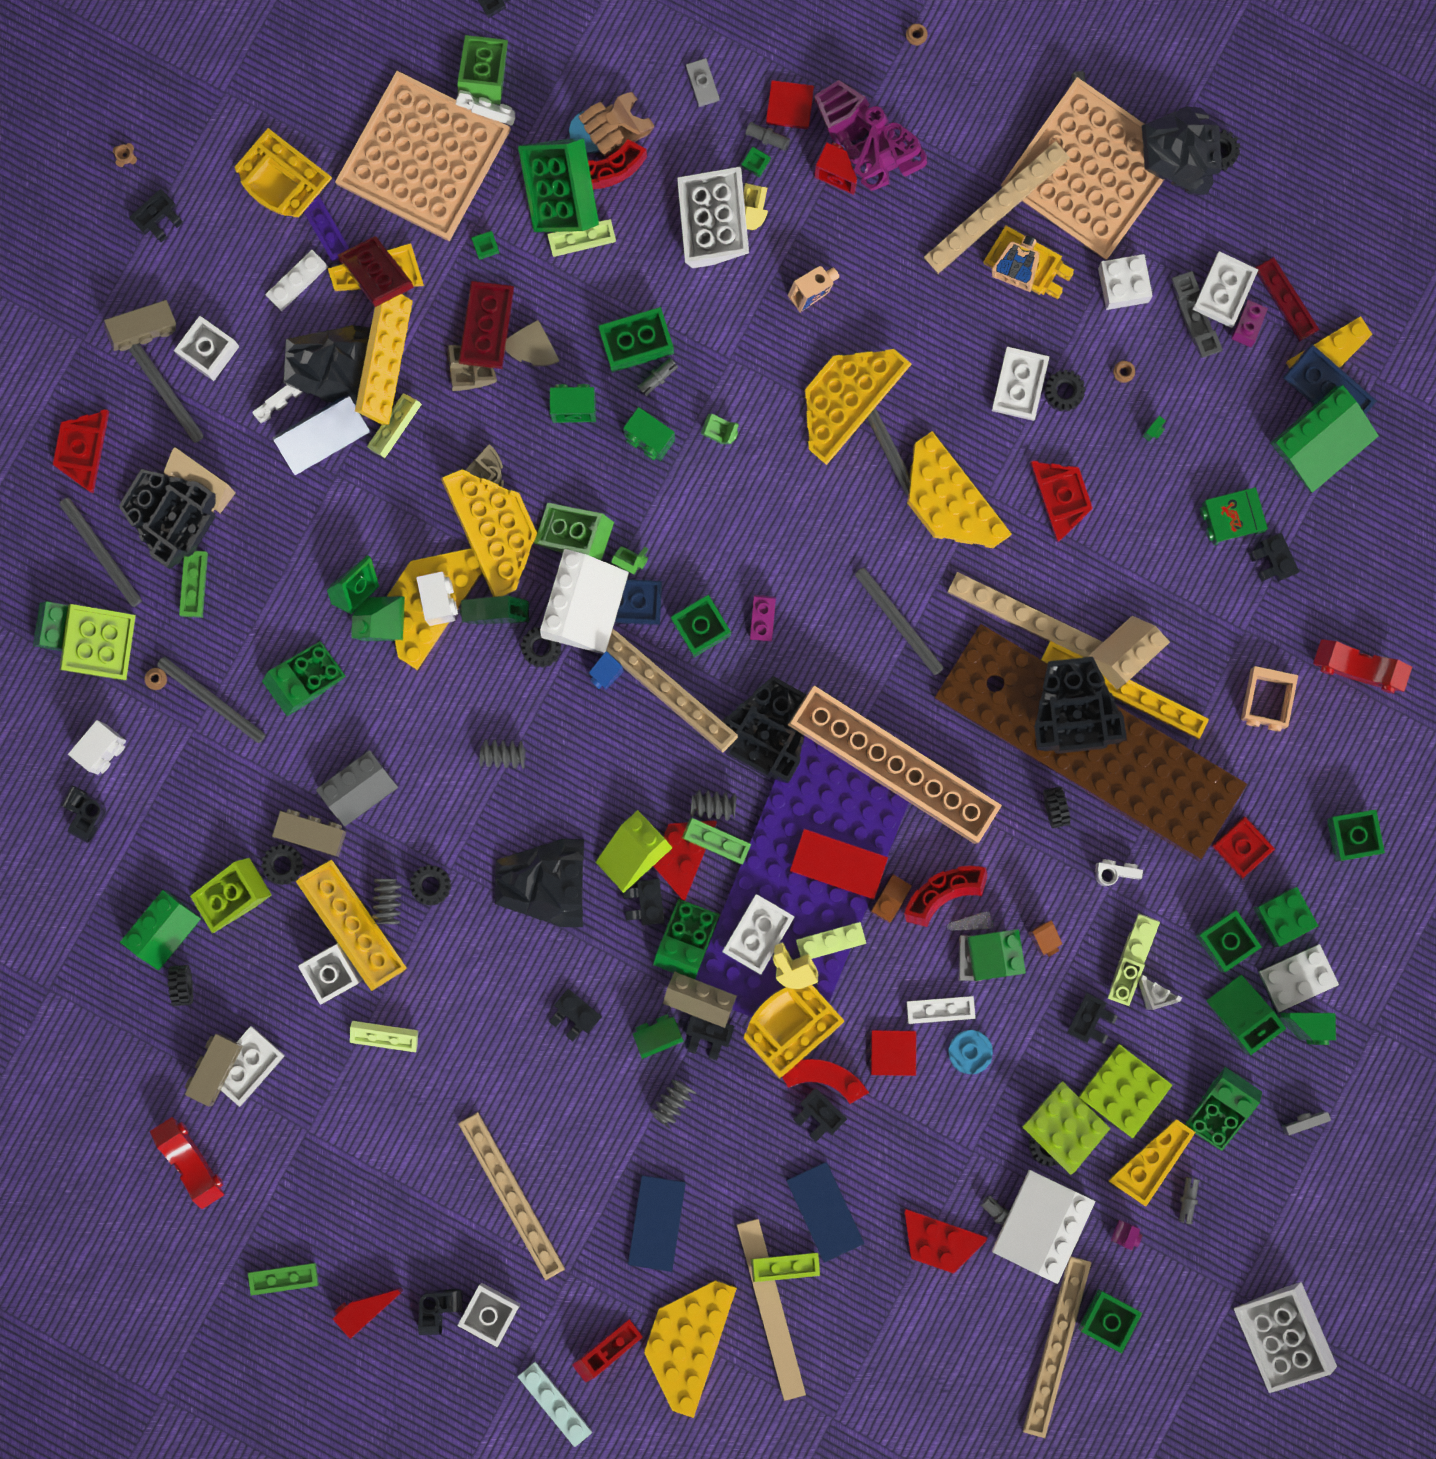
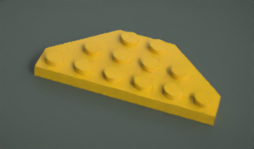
[805,349,912,465]
[907,431,1012,548]
[441,470,537,597]
[387,549,482,670]
[644,1280,737,1418]

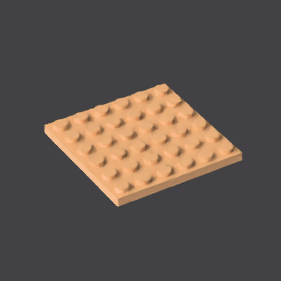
[335,71,511,241]
[1001,77,1165,261]

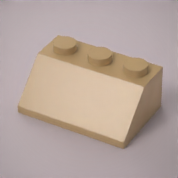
[163,447,236,514]
[1088,616,1170,690]

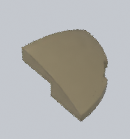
[505,320,560,367]
[448,345,497,391]
[465,444,504,487]

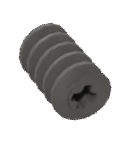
[479,739,526,769]
[690,789,737,821]
[372,879,402,924]
[650,1079,697,1129]

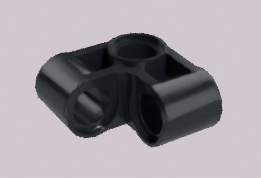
[60,785,106,843]
[418,1289,463,1335]

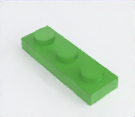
[179,551,208,618]
[682,818,751,865]
[248,1263,319,1296]

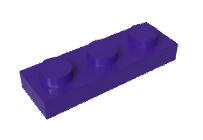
[304,194,349,262]

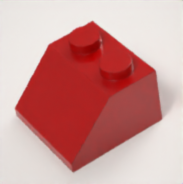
[815,142,857,195]

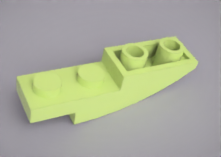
[1108,913,1160,1006]

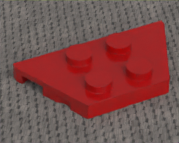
[53,409,109,493]
[1030,461,1093,542]
[653,820,717,900]
[904,1209,987,1274]

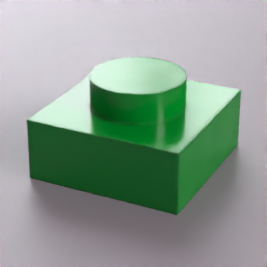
[741,147,771,178]
[472,231,500,260]
[1143,416,1166,442]

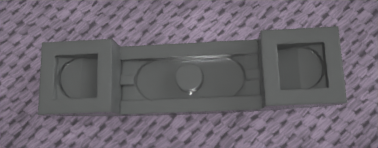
[1171,271,1223,358]

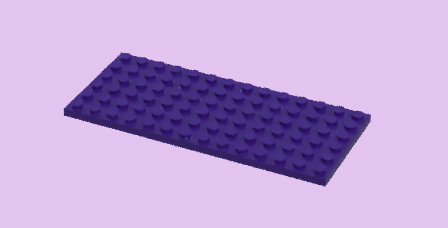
[695,735,928,1017]

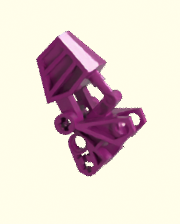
[814,80,927,191]

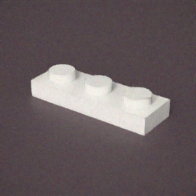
[265,250,328,312]
[906,996,975,1024]

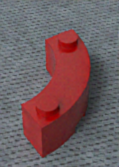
[588,139,647,189]
[1313,639,1412,694]
[904,866,988,927]
[782,1059,869,1104]
[150,1117,225,1209]

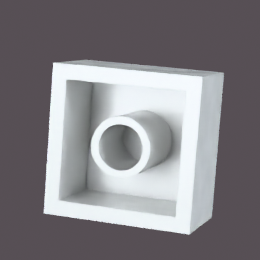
[1098,254,1152,310]
[174,316,239,381]
[417,572,458,626]
[68,720,126,775]
[298,943,363,1005]
[458,1283,520,1347]

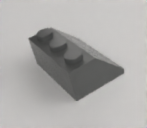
[316,750,398,827]

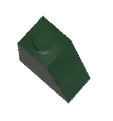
[460,596,529,624]

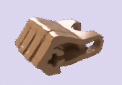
[579,92,655,157]

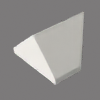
[1139,975,1182,1010]

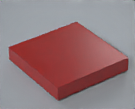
[766,80,814,130]
[1212,816,1275,879]
[871,1030,916,1076]

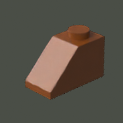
[870,874,912,923]
[1028,920,1062,957]

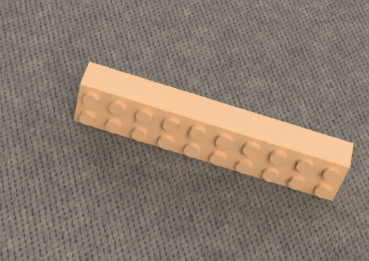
[788,686,1002,844]

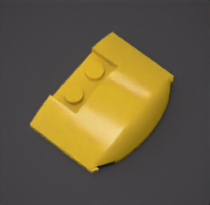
[235,128,332,217]
[743,985,845,1079]

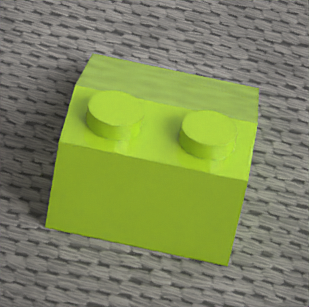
[595,810,672,893]
[190,858,272,933]

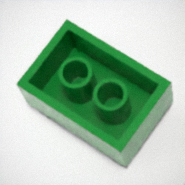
[598,307,674,373]

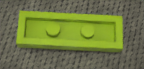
[751,1253,820,1282]

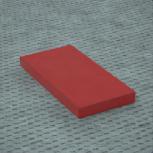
[790,829,888,900]

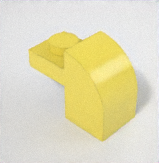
[743,183,768,230]
[772,942,818,989]

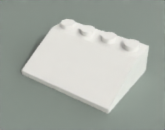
[678,167,749,268]
[540,549,629,654]
[991,1170,1095,1284]
[1234,1282,1337,1393]

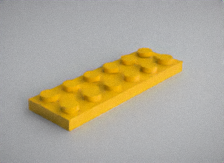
[355,294,413,425]
[296,860,407,991]

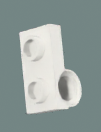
[1095,859,1143,886]

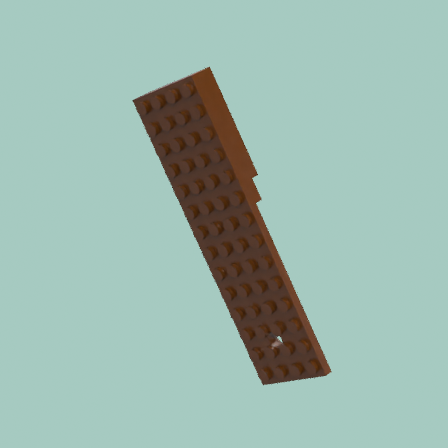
[935,624,1247,862]

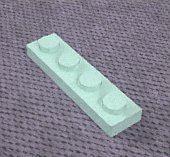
[518,1361,592,1447]

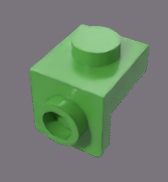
[701,414,739,444]
[611,546,648,574]

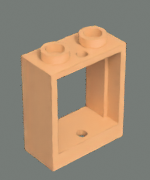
[1241,666,1298,732]

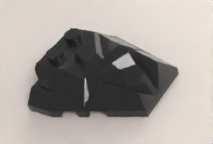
[1142,106,1222,195]
[283,325,371,406]
[119,469,216,569]
[1034,657,1127,754]
[722,676,807,783]
[495,839,584,928]

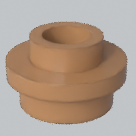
[906,24,928,46]
[1113,361,1135,383]
[145,668,167,690]

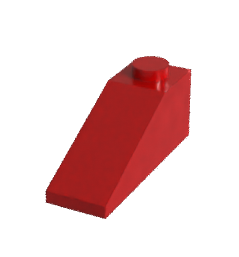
[333,1288,403,1339]
[572,1319,643,1383]

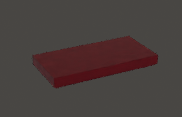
[338,236,414,307]
[459,281,514,369]

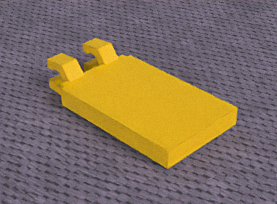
[984,225,1074,300]

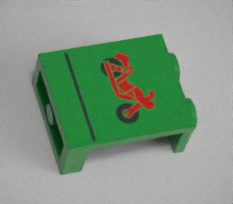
[1200,487,1268,546]

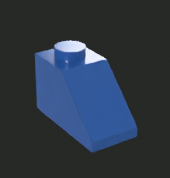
[589,651,624,690]

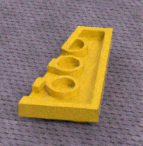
[328,243,424,291]
[1286,316,1372,368]
[1108,1119,1196,1207]

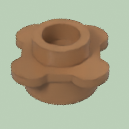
[113,143,137,167]

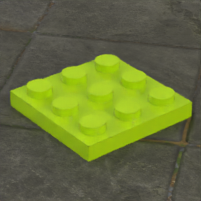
[59,604,136,680]
[1079,1044,1172,1138]
[1022,1081,1111,1175]

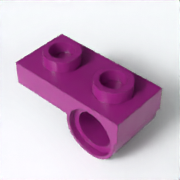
[1231,300,1268,348]
[750,595,776,641]
[1111,1220,1143,1250]

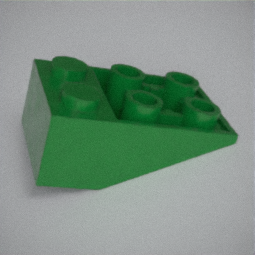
[33,601,68,651]
[262,641,346,716]
[653,899,720,979]
[1206,975,1286,1055]
[1185,1067,1262,1151]

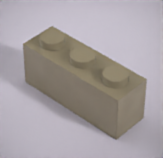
[104,300,176,351]
[272,809,346,857]
[663,972,737,1028]
[185,1034,243,1107]

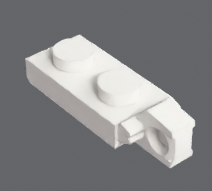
[456,90,515,125]
[253,385,303,423]

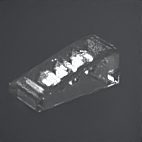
[945,911,994,930]

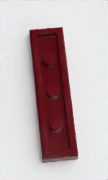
[1255,257,1320,342]

